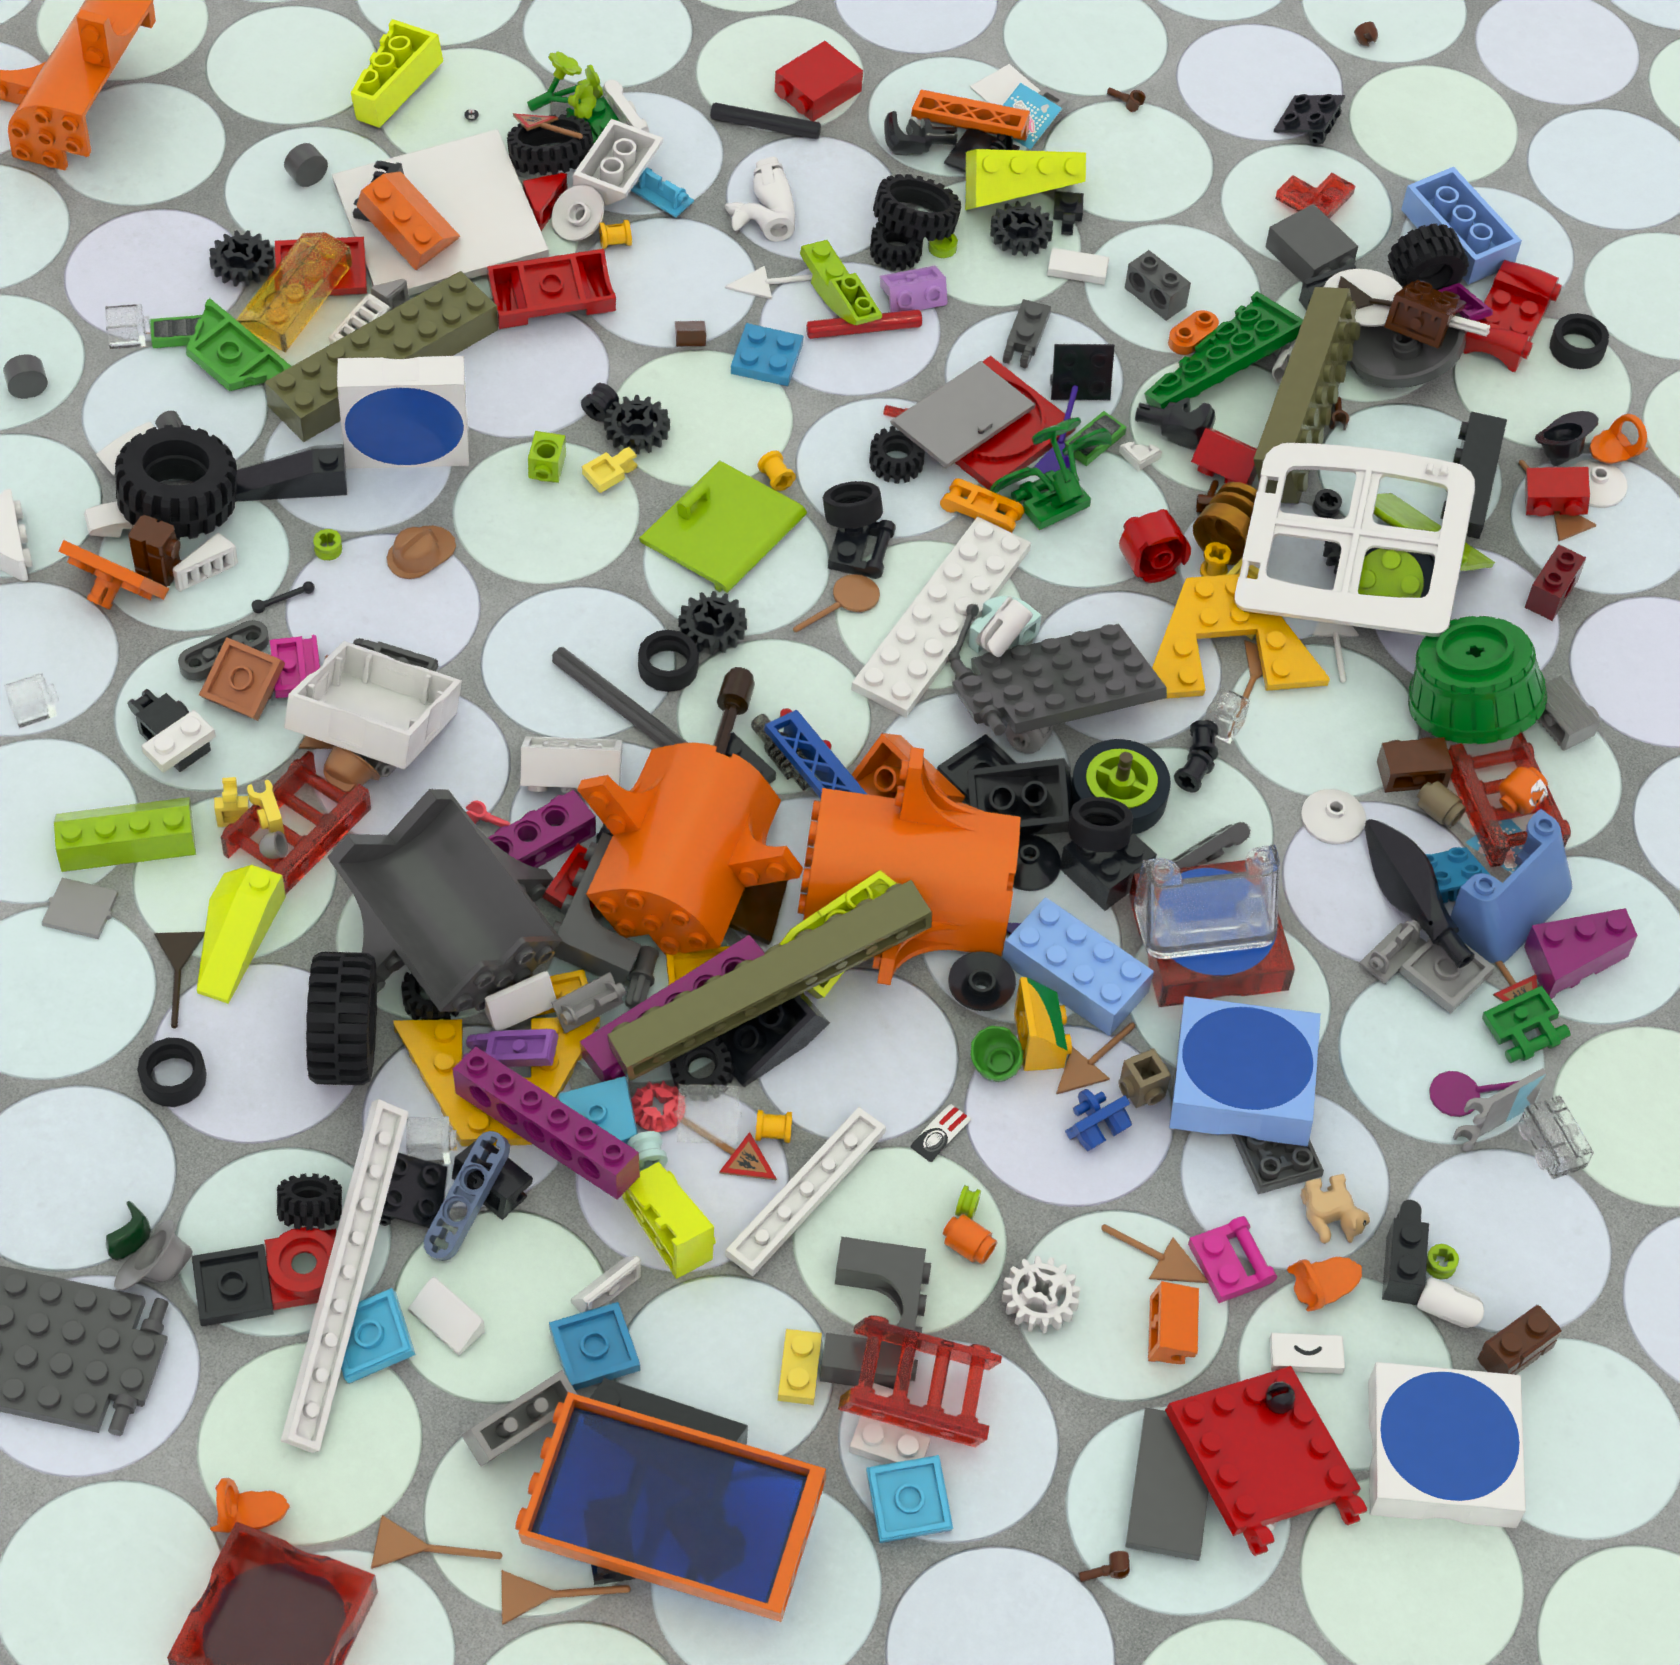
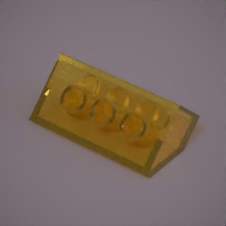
[236,232,352,352]

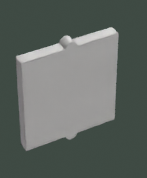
[42,877,118,939]

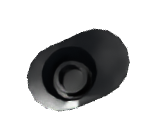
[1535,411,1599,467]

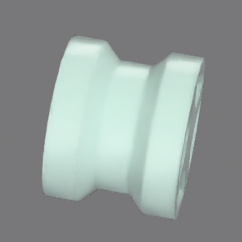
[627,1131,668,1171]

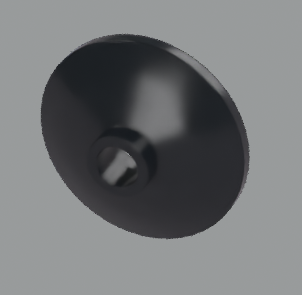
[1013,834,1061,891]
[948,951,1016,1011]

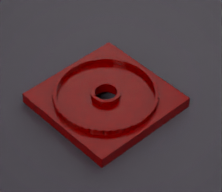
[955,356,1076,490]

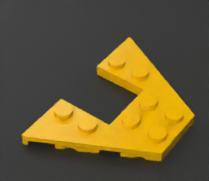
[1152,574,1330,699]
[393,1017,600,1146]

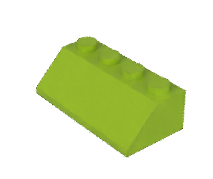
[54,797,196,872]

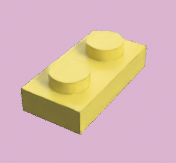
[778,1329,822,1405]

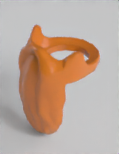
[1589,414,1648,464]
[1287,1257,1362,1312]
[210,1478,290,1533]

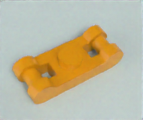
[940,478,1025,533]

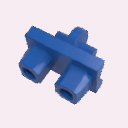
[1065,1089,1132,1152]

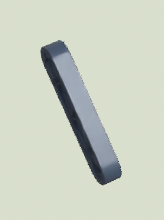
[423,1131,510,1261]

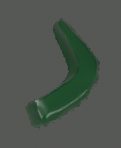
[106,1201,151,1261]

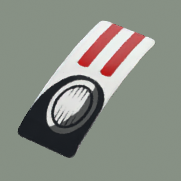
[911,1104,971,1162]

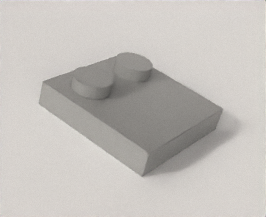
[1399,939,1495,1014]

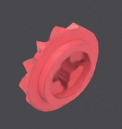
[631,1080,686,1132]

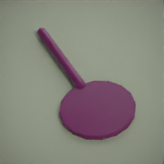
[1429,1071,1518,1117]

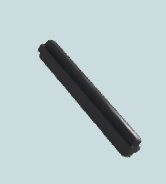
[710,102,821,139]

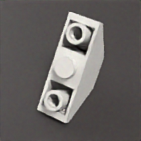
[0,489,33,581]

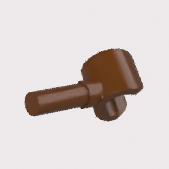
[1107,87,1146,112]
[1329,397,1349,430]
[1196,480,1219,513]
[1078,1551,1130,1582]

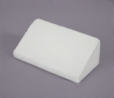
[485,971,556,1031]
[571,1256,641,1313]
[408,1277,485,1356]

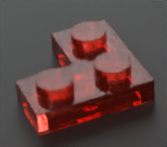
[1275,173,1356,219]

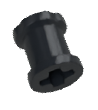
[1189,720,1218,761]
[1174,750,1215,793]

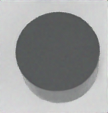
[284,143,328,187]
[3,354,48,399]

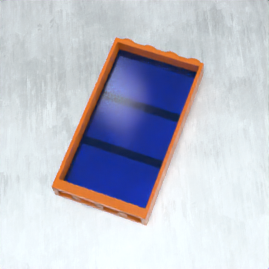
[515,1392,827,1622]

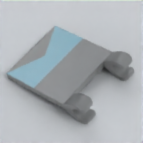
[1453,1068,1547,1152]

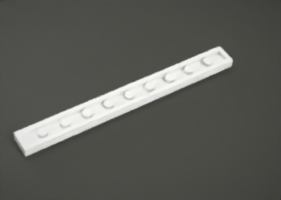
[281,1099,409,1453]

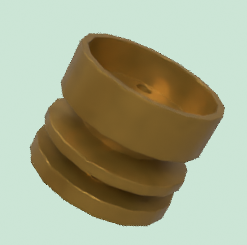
[1193,482,1257,565]

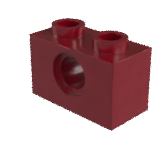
[1524,544,1586,621]

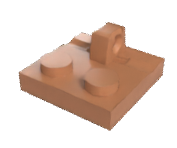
[199,637,285,721]

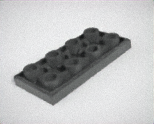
[1231,1134,1324,1194]
[1125,1407,1209,1561]

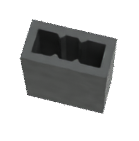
[1265,204,1358,283]

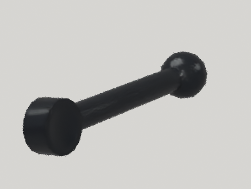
[252,581,315,613]

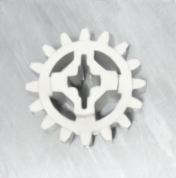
[1002,1256,1080,1333]

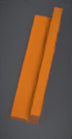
[911,89,1030,141]

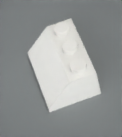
[573,119,663,206]
[520,736,622,793]

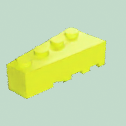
[351,19,443,128]

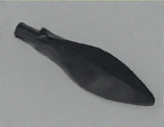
[1365,819,1475,968]

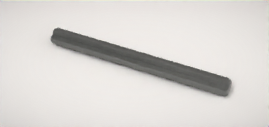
[552,647,688,747]

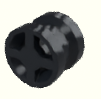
[581,383,619,422]

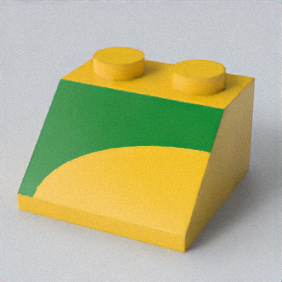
[1014,977,1072,1071]

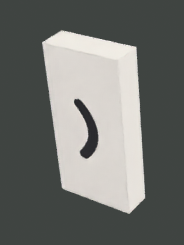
[1270,1333,1345,1374]

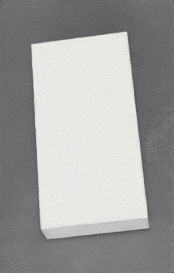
[1047,248,1109,285]

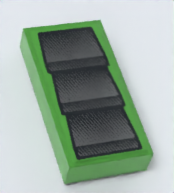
[150,315,202,348]
[1065,411,1127,466]

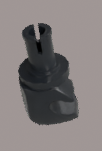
[884,111,958,155]
[1135,398,1216,450]

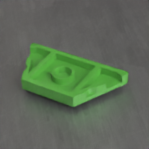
[186,298,292,391]

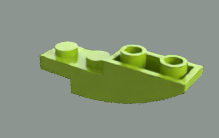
[800,240,882,325]

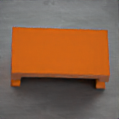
[1148,1281,1199,1364]

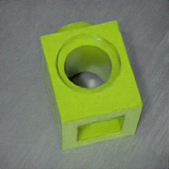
[528,431,566,483]

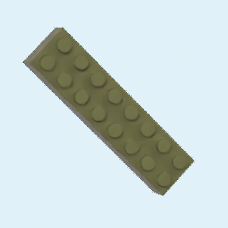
[265,271,498,442]
[1253,287,1360,504]

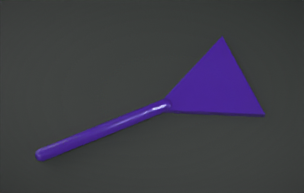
[1033,386,1078,474]

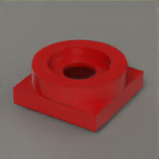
[264,1227,337,1310]

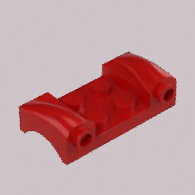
[487,249,616,329]
[1463,260,1562,372]

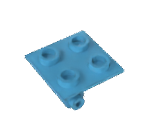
[1425,847,1490,903]

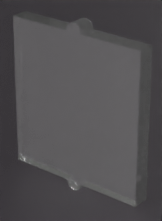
[674,1084,742,1144]

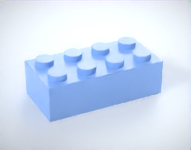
[1401,166,1522,285]
[1002,897,1154,1036]

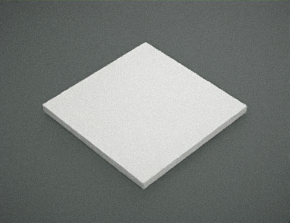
[332,129,550,296]

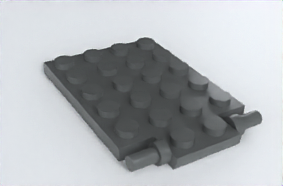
[950,624,1167,736]
[0,1266,169,1436]

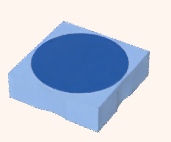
[1169,996,1321,1147]

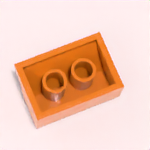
[357,171,460,270]
[851,733,965,803]

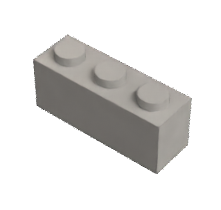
[461,1370,578,1466]

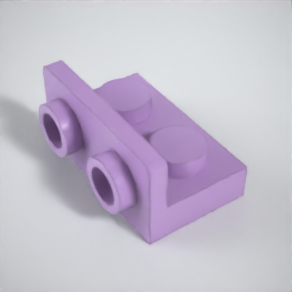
[880,266,948,312]

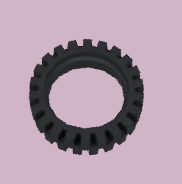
[507,114,594,175]
[873,174,961,241]

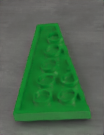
[1144,291,1303,409]

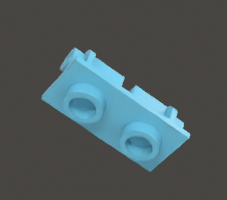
[631,168,694,218]

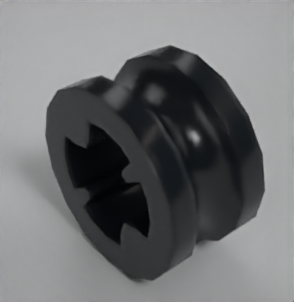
[1312,489,1342,518]

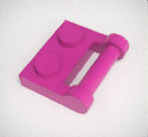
[1188,1216,1277,1303]

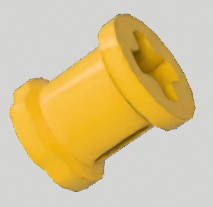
[599,220,632,249]
[757,450,796,491]
[1200,542,1232,577]
[755,1110,792,1143]

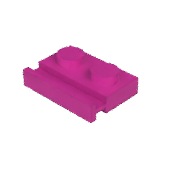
[270,635,320,698]

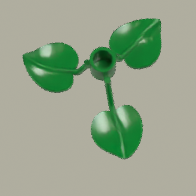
[990,417,1112,505]

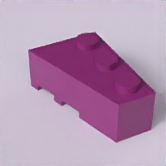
[1524,908,1638,999]

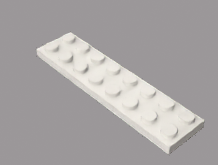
[851,516,1031,718]

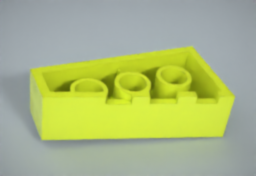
[965,149,1086,210]

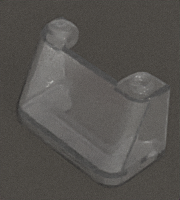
[1133,845,1280,959]

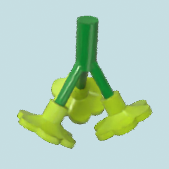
[527,51,603,119]

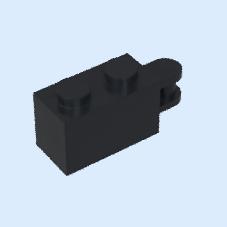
[127,689,211,772]
[1382,1200,1429,1305]

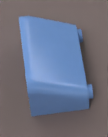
[1450,809,1572,964]

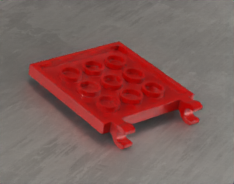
[1165,1366,1367,1556]

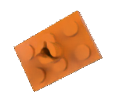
[58,540,169,610]

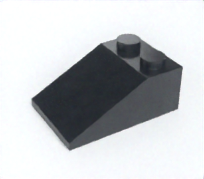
[967,758,1073,835]
[717,993,830,1087]

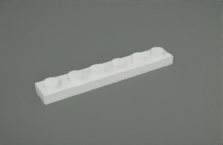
[725,1107,886,1277]

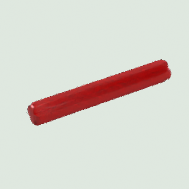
[806,309,922,339]

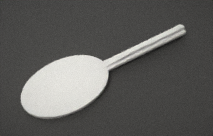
[1324,269,1490,337]

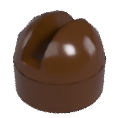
[1354,21,1378,46]

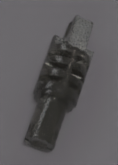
[751,714,810,791]

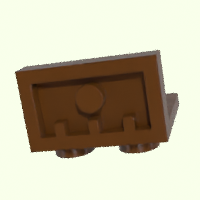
[1384,280,1466,348]

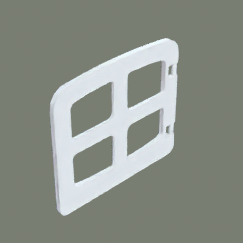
[1235,443,1475,637]

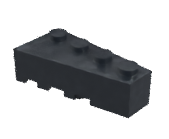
[1440,411,1507,539]
[584,1378,748,1496]

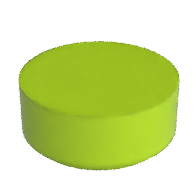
[928,233,958,258]

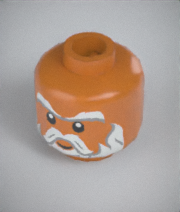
[1499,767,1548,815]

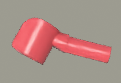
[466,800,511,827]

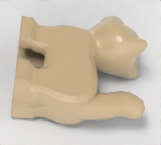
[1300,1174,1370,1244]

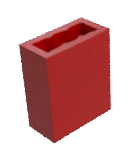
[774,41,863,121]

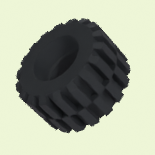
[1388,223,1469,290]

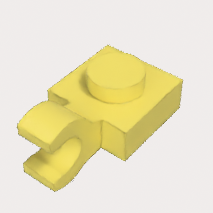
[582,447,637,493]
[214,777,251,827]
[247,780,285,835]

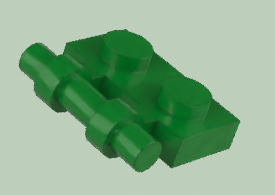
[1011,469,1091,530]
[1482,986,1571,1063]

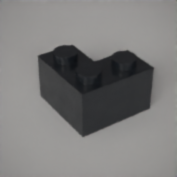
[1060,833,1157,911]

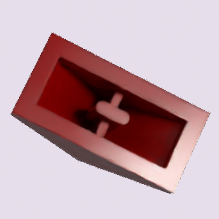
[523,172,567,231]

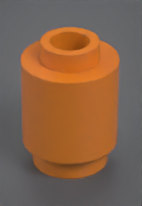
[942,1214,997,1264]

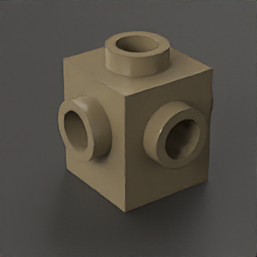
[1118,1048,1171,1108]

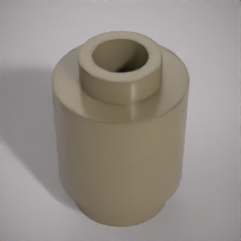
[1417,781,1467,828]

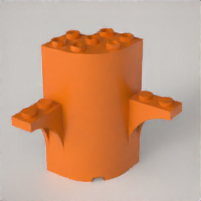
[0,0,156,171]
[577,742,803,955]
[798,747,1021,985]

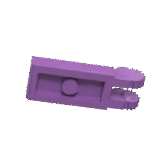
[462,1029,559,1067]

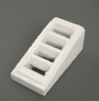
[328,294,391,343]
[173,533,238,592]

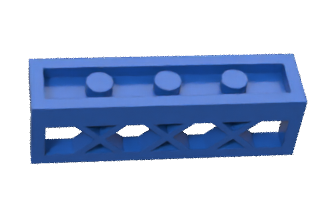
[764,710,868,799]

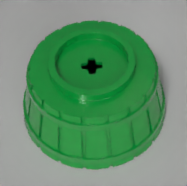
[1408,616,1548,744]

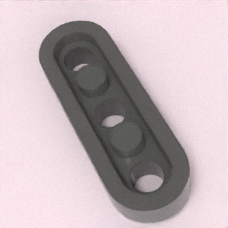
[178,620,269,680]

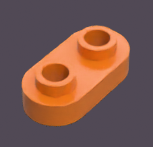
[1168,310,1219,355]

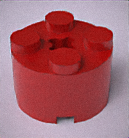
[1119,509,1191,583]

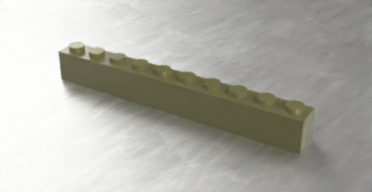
[607,880,932,1082]

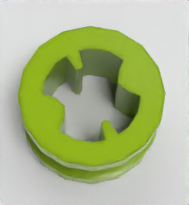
[313,529,342,561]
[955,1185,981,1220]
[1426,1244,1459,1280]

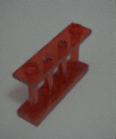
[1449,732,1571,867]
[220,750,371,895]
[838,1315,1002,1447]

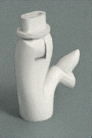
[725,157,795,242]

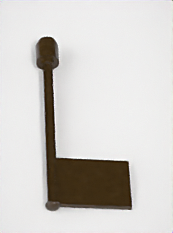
[713,667,788,945]

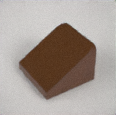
[675,321,706,347]

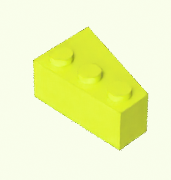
[622,1162,716,1279]

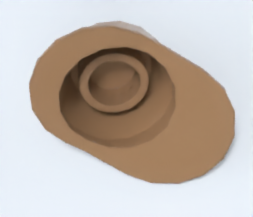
[386,525,456,579]
[323,744,380,793]

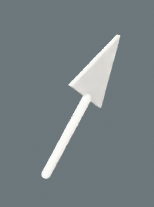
[725,266,813,300]
[1312,621,1359,683]

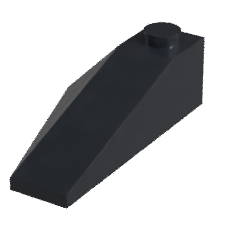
[236,444,347,502]

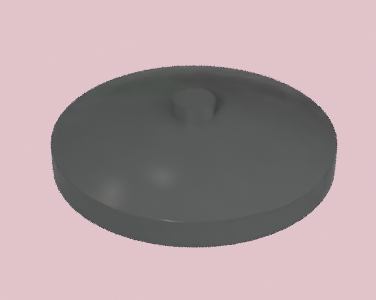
[1349,313,1466,388]

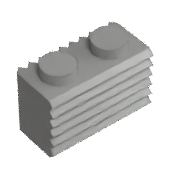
[1538,675,1600,750]

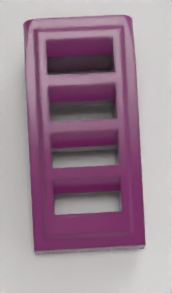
[1438,283,1493,321]

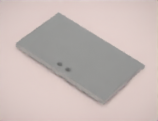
[890,361,1035,468]

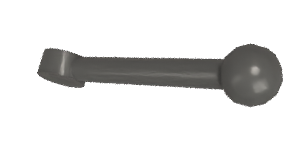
[948,604,979,663]

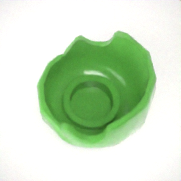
[970,1026,1024,1082]

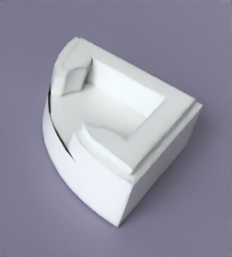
[1119,442,1162,471]

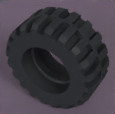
[115,425,237,540]
[306,952,377,1085]

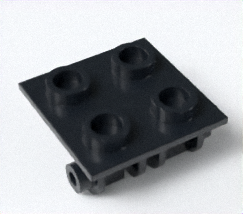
[1274,94,1345,146]
[944,128,1020,172]
[1050,344,1115,400]
[379,1152,448,1228]

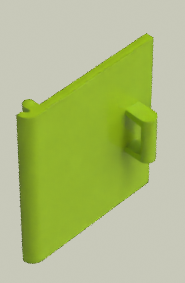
[639,460,807,593]
[1373,493,1495,571]

